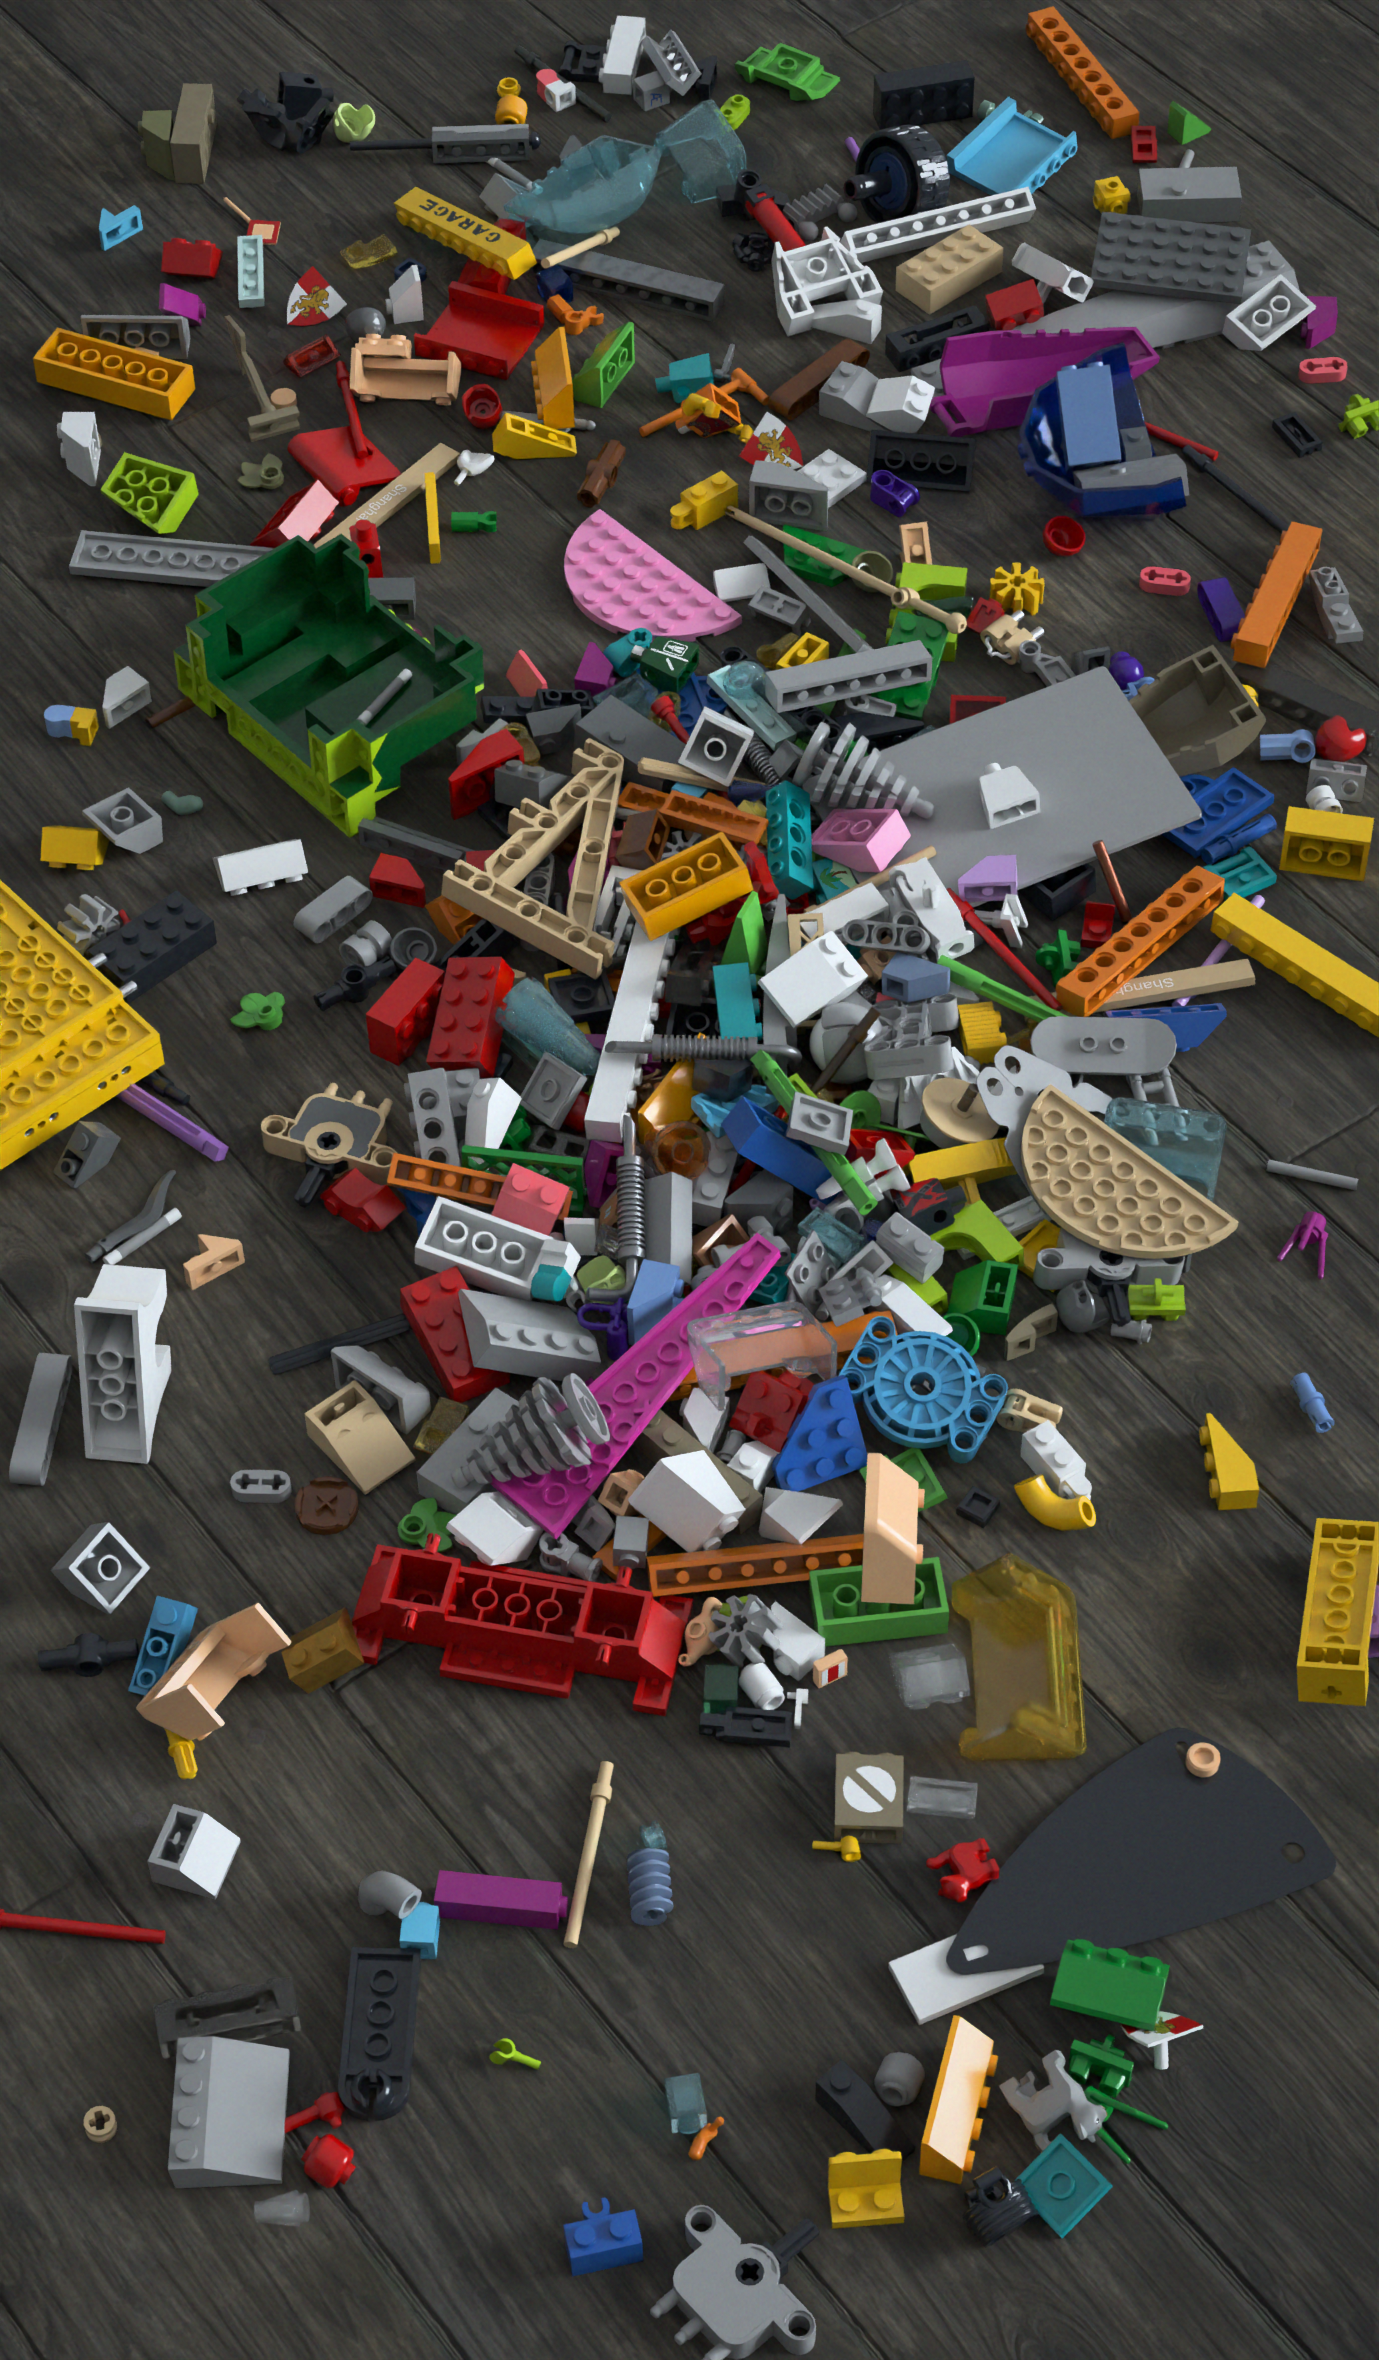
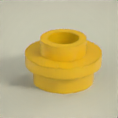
[497,77,521,97]

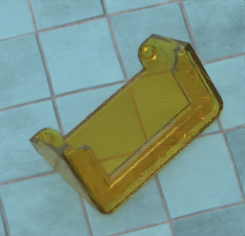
[951,1552,1087,1761]

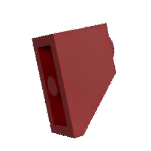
[369,853,426,908]

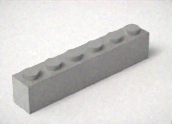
[765,640,932,713]

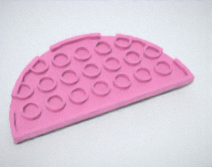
[564,509,742,643]

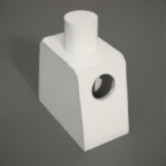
[979,763,1041,829]

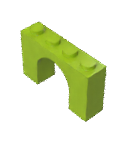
[886,562,967,662]
[881,1199,1024,1315]

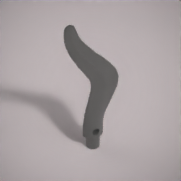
[84,1170,176,1263]

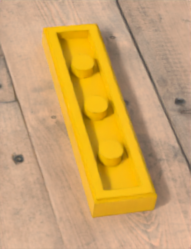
[424,472,441,564]

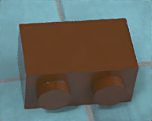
[615,809,670,871]

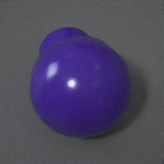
[1108,652,1144,690]

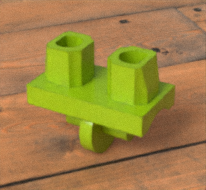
[1338,394,1379,439]
[1128,1278,1186,1321]

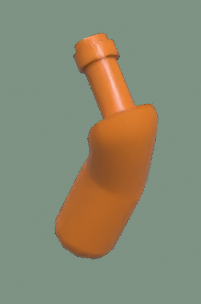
[688,2116,724,2161]

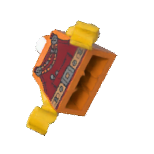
[675,383,754,444]

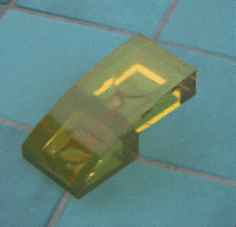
[340,233,398,269]
[414,1397,470,1455]

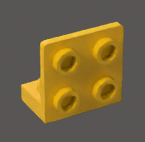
[828,2149,904,2229]

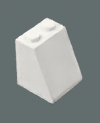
[678,707,754,787]
[628,1450,746,1552]

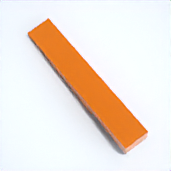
[617,782,769,845]

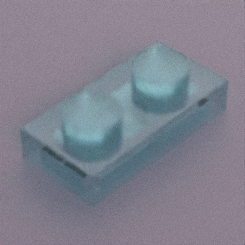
[798,1207,865,1264]

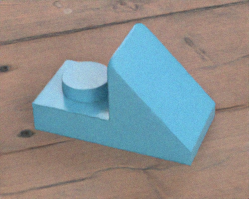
[99,205,143,251]

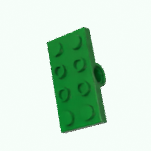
[871,611,950,721]

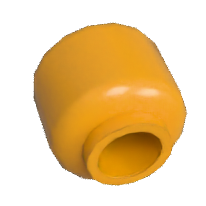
[495,95,528,125]

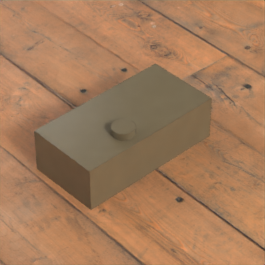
[170,83,217,184]

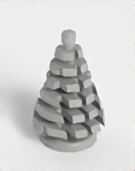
[792,722,935,819]
[451,1373,610,1488]

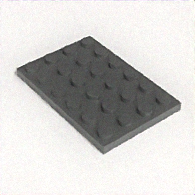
[1091,212,1251,304]

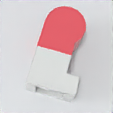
[536,69,576,112]

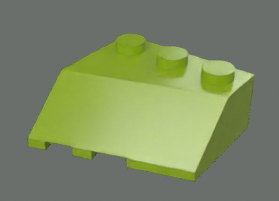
[101,452,199,534]

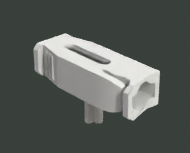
[1012,243,1094,304]
[889,857,974,961]

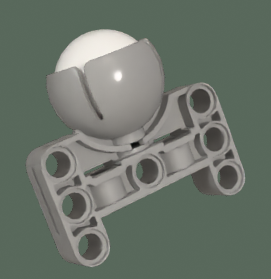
[810,994,960,1084]

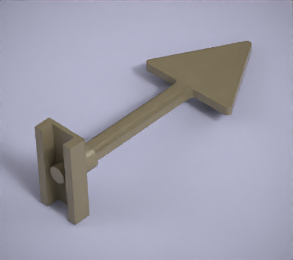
[224,315,300,442]

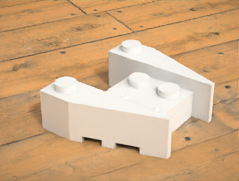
[771,227,883,336]

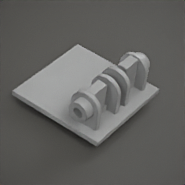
[785,1230,837,1317]

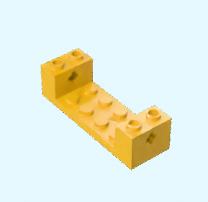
[1297,1518,1379,1706]

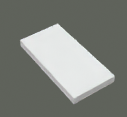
[888,1934,1044,2025]

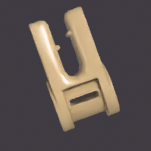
[996,1389,1063,1433]

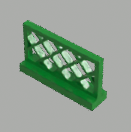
[461,1145,587,1218]

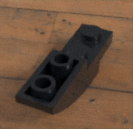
[480,689,594,731]

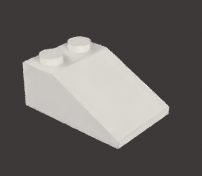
[757,931,868,1028]

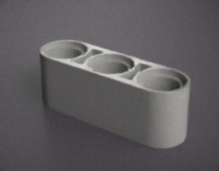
[293,876,373,943]
[843,919,930,954]

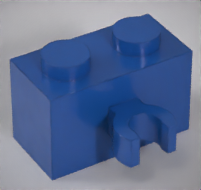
[563,2198,643,2277]

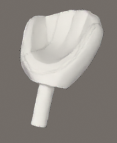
[454,450,494,486]

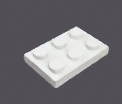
[797,449,867,508]

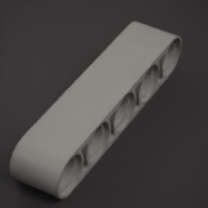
[9,1353,72,1486]

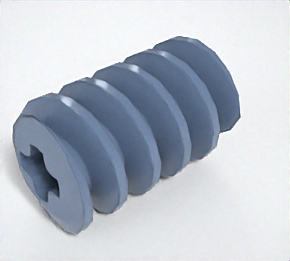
[626,1848,673,1926]

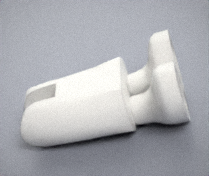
[816,1138,911,1217]

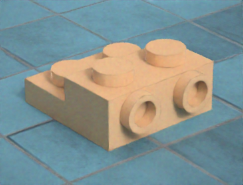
[355,334,412,359]

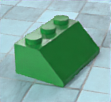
[1050,1939,1170,2031]

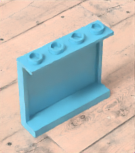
[947,97,1078,196]

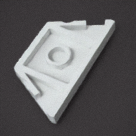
[898,1047,994,1130]

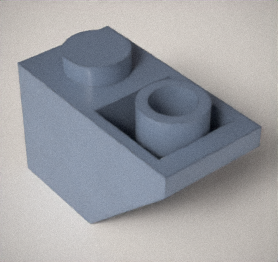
[882,951,950,1003]

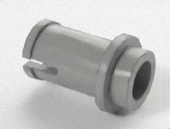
[1111,1320,1152,1344]
[716,1430,746,1465]

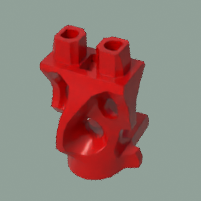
[682,840,779,946]

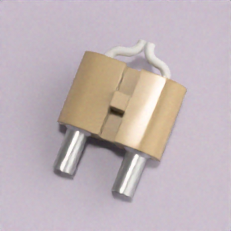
[980,610,1044,665]

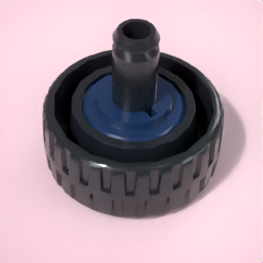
[843,125,950,224]

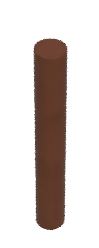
[1092,840,1133,922]

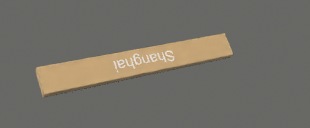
[314,443,460,548]
[1024,959,1255,1024]

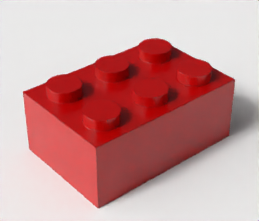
[366,957,445,1066]

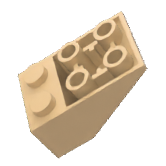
[304,1380,415,1495]

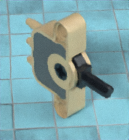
[261,1083,397,1208]

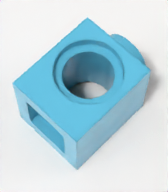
[399,1902,440,1959]

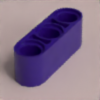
[1197,577,1245,642]

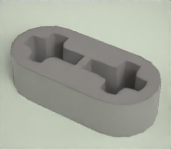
[230,1470,292,1503]

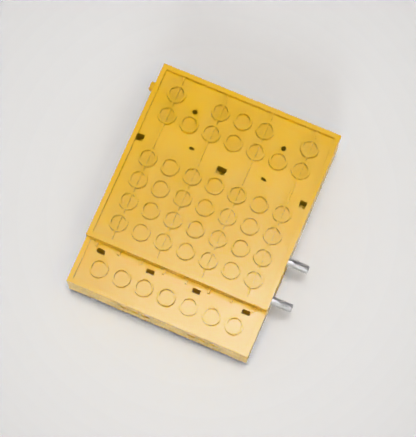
[0,880,165,1170]

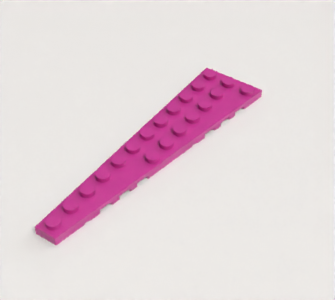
[490,1233,781,1540]

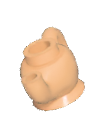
[678,1597,722,1666]

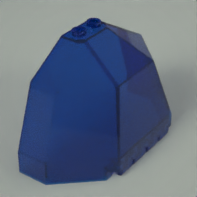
[1017,342,1187,520]

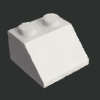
[866,376,935,433]
[57,412,101,486]

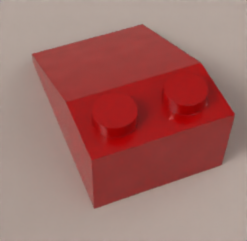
[448,728,524,821]

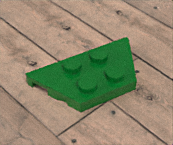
[783,524,868,587]

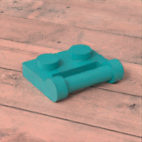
[1201,846,1277,901]

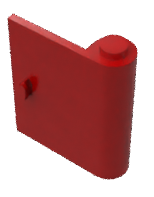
[288,426,402,507]

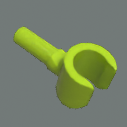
[489,2038,541,2070]

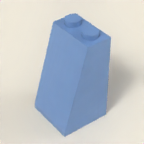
[1056,362,1121,474]

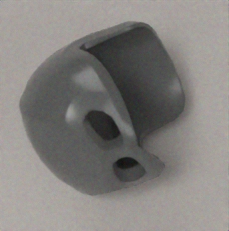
[1056,1280,1111,1333]

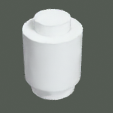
[738,1663,785,1710]

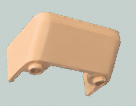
[350,348,461,406]
[861,1453,925,1604]
[136,1603,292,1741]

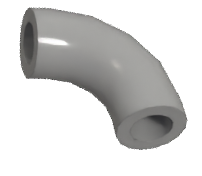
[358,1870,422,1919]

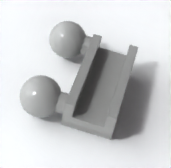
[783,184,857,241]

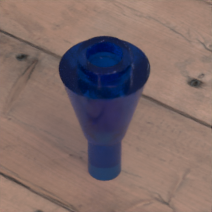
[728,780,779,807]

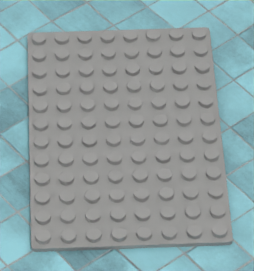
[802,666,1202,938]

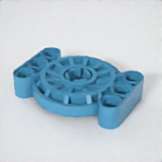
[839,1316,1008,1464]

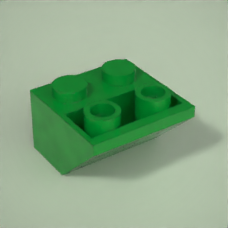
[947,1260,1018,1336]

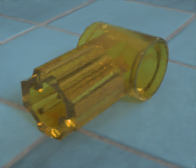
[756,632,799,671]

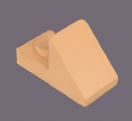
[899,521,932,565]
[183,1234,245,1290]

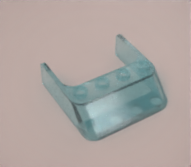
[1104,1097,1227,1203]

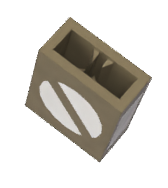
[834,1752,904,1844]

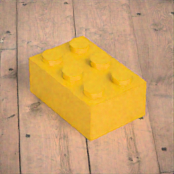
[1279,806,1374,882]

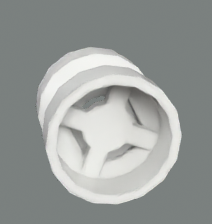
[1306,785,1343,814]

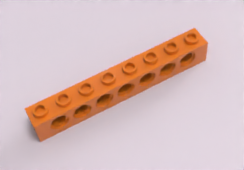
[1026,6,1140,139]
[1055,866,1225,1017]

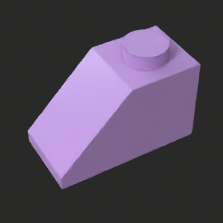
[958,855,1017,902]

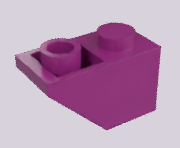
[1300,296,1338,349]

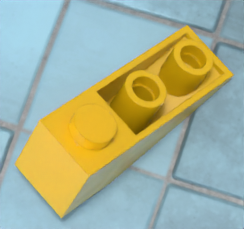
[1199,1413,1259,1510]

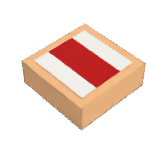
[813,1649,848,1689]

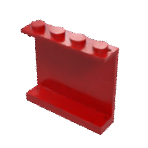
[413,281,544,380]

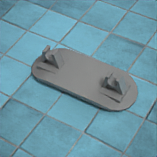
[1030,1016,1177,1076]

